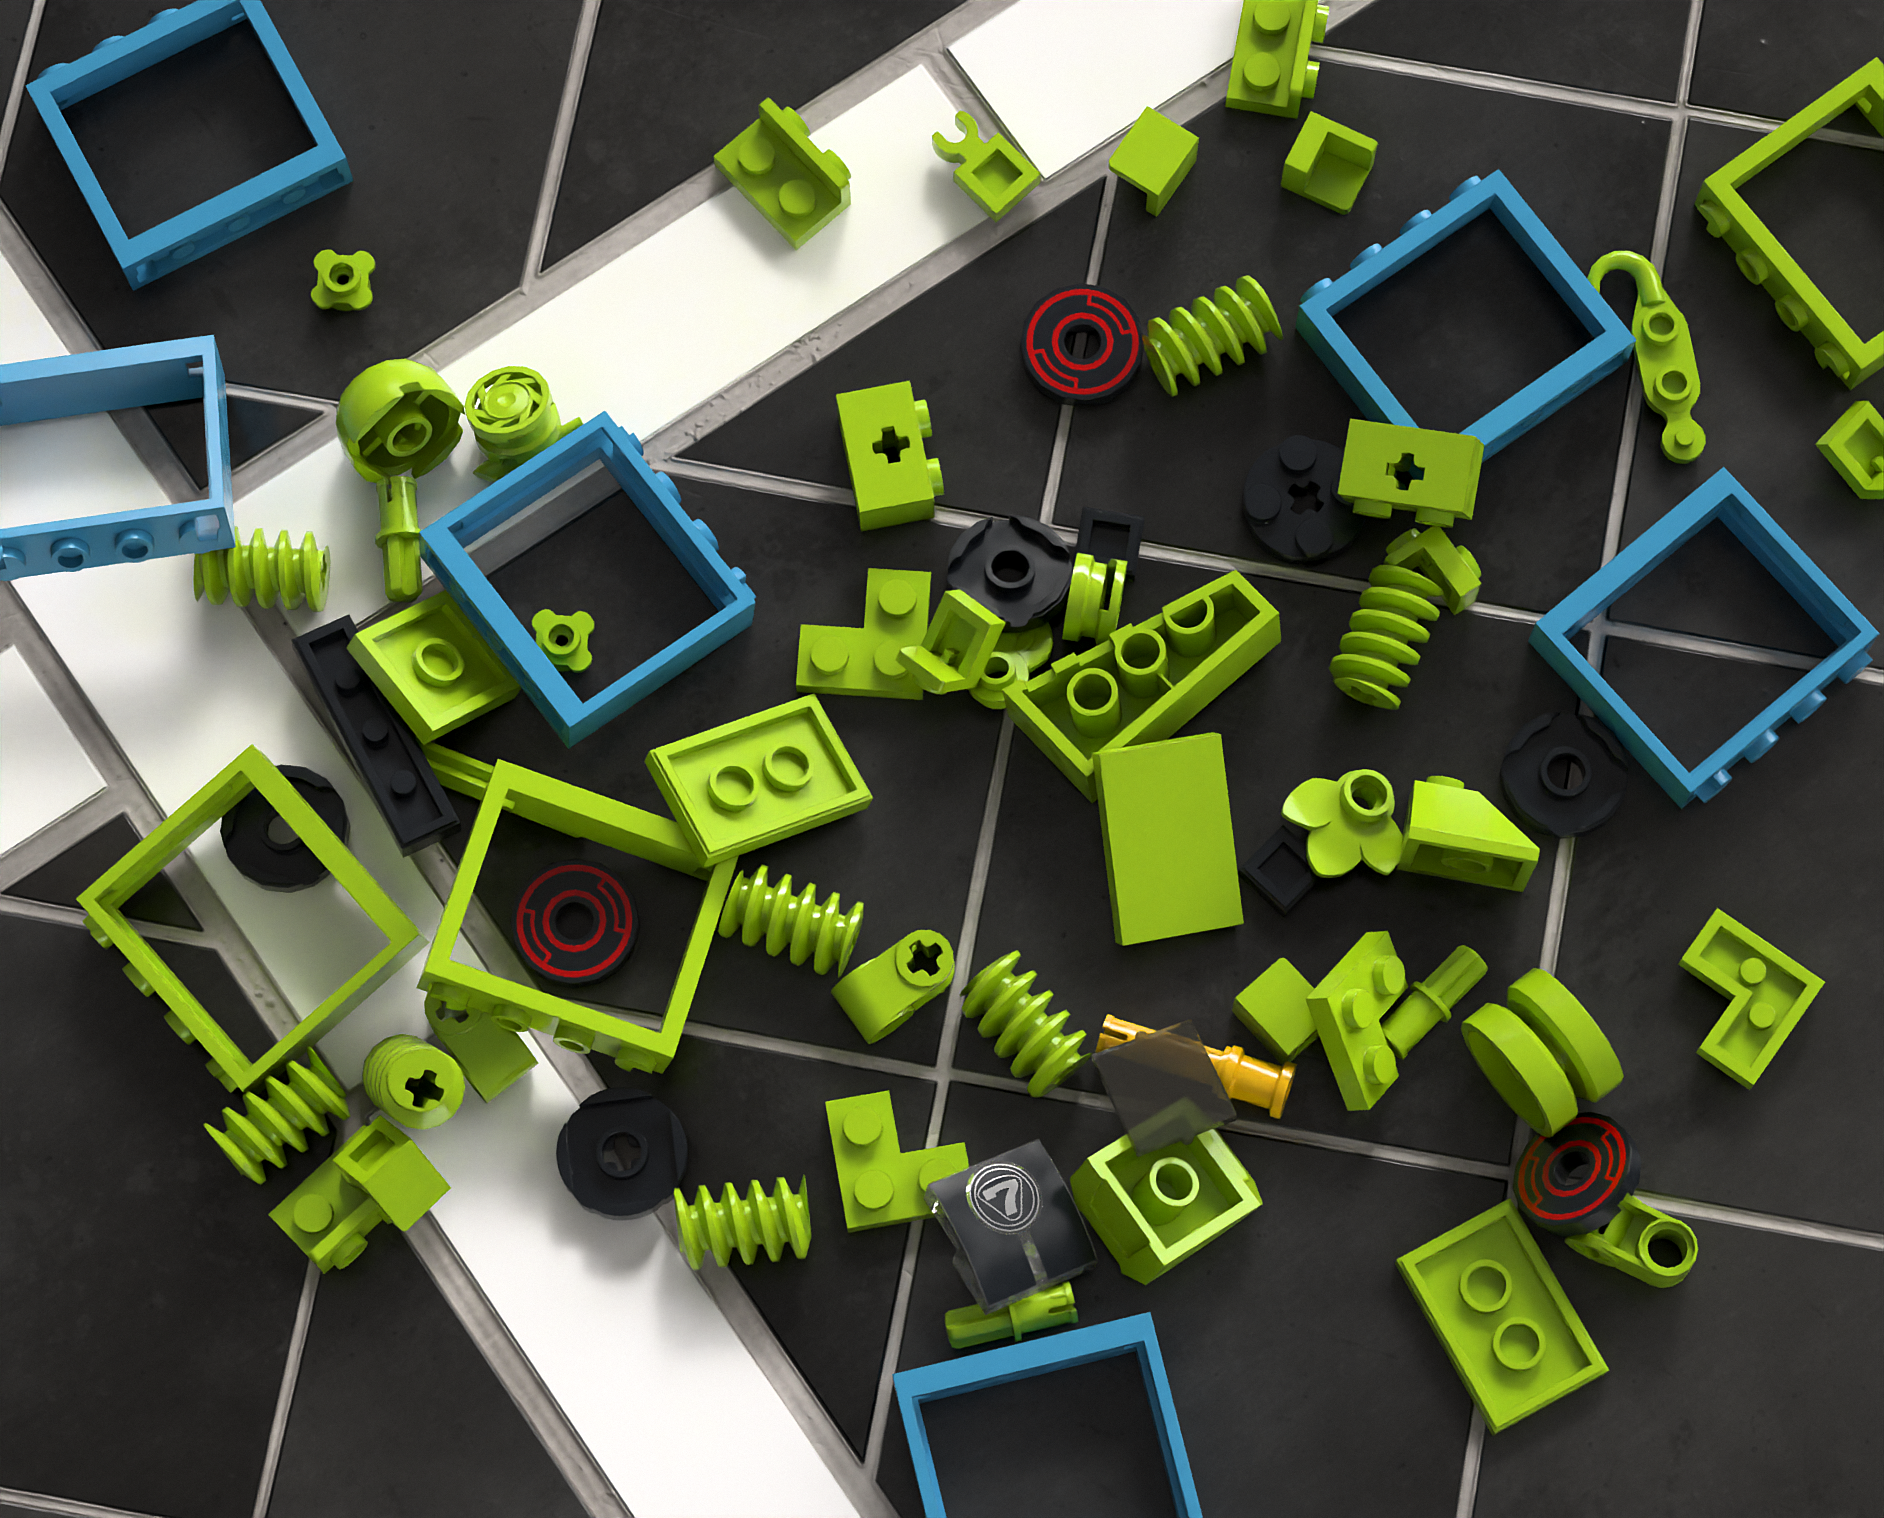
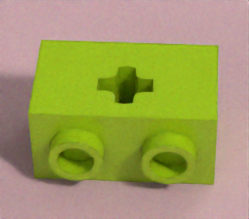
[836,381,944,531]
[1337,419,1484,528]

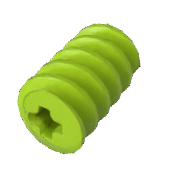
[1142,275,1283,397]
[193,526,331,612]
[1329,565,1443,710]
[718,864,864,978]
[959,950,1093,1098]
[362,1034,465,1130]
[203,1046,351,1185]
[674,1175,811,1270]

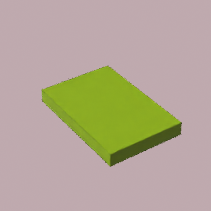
[644,693,873,868]
[1092,732,1244,946]
[1395,1198,1609,1436]

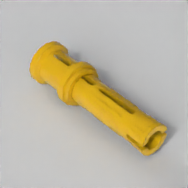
[1096,1014,1297,1119]

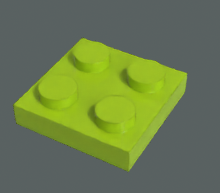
[346,590,521,745]

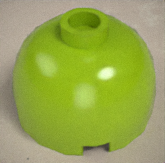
[336,358,465,485]

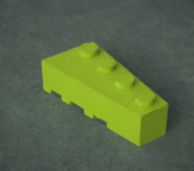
[1002,570,1281,804]

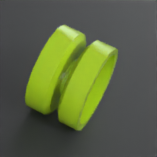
[1461,968,1624,1138]

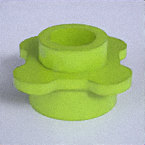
[311,249,375,311]
[532,609,595,673]

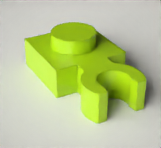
[932,110,1041,223]

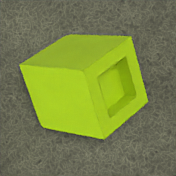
[1108,106,1199,217]
[1281,111,1378,215]
[1232,958,1319,1066]
[332,1115,451,1231]

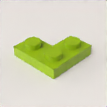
[796,568,931,700]
[1678,908,1825,1090]
[1305,931,1409,1111]
[825,1090,974,1233]

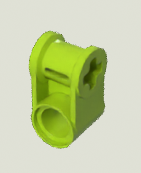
[831,930,955,1044]
[424,992,539,1104]
[1565,1192,1698,1288]

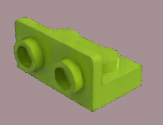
[1225,0,1329,119]
[714,97,852,250]
[268,1124,392,1274]

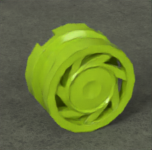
[464,366,562,465]
[1062,553,1128,645]

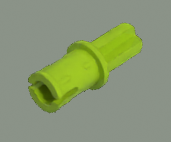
[375,476,423,603]
[1381,945,1488,1059]
[944,1281,1078,1349]

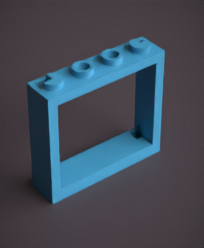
[25,0,354,291]
[1295,169,1636,480]
[0,335,236,581]
[419,411,756,749]
[1528,467,1880,809]
[892,1312,1203,1518]

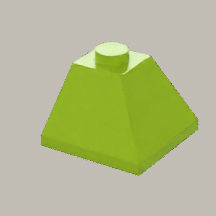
[1397,776,1540,892]

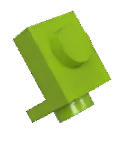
[1815,401,1884,499]
[1383,526,1482,615]
[896,589,1006,695]

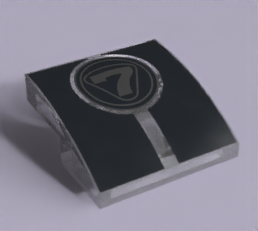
[924,1138,1098,1315]

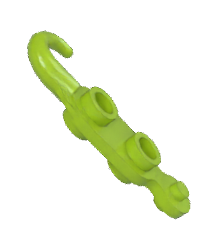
[1587,251,1706,464]

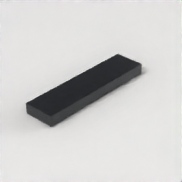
[291,614,461,858]

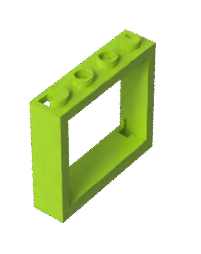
[1694,57,1884,390]
[76,744,430,1096]
[416,759,739,1074]

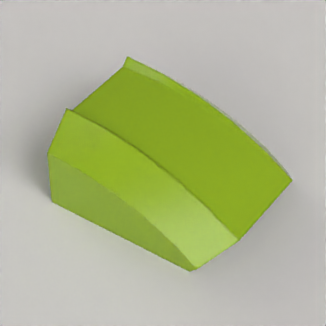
[1070,1099,1263,1285]

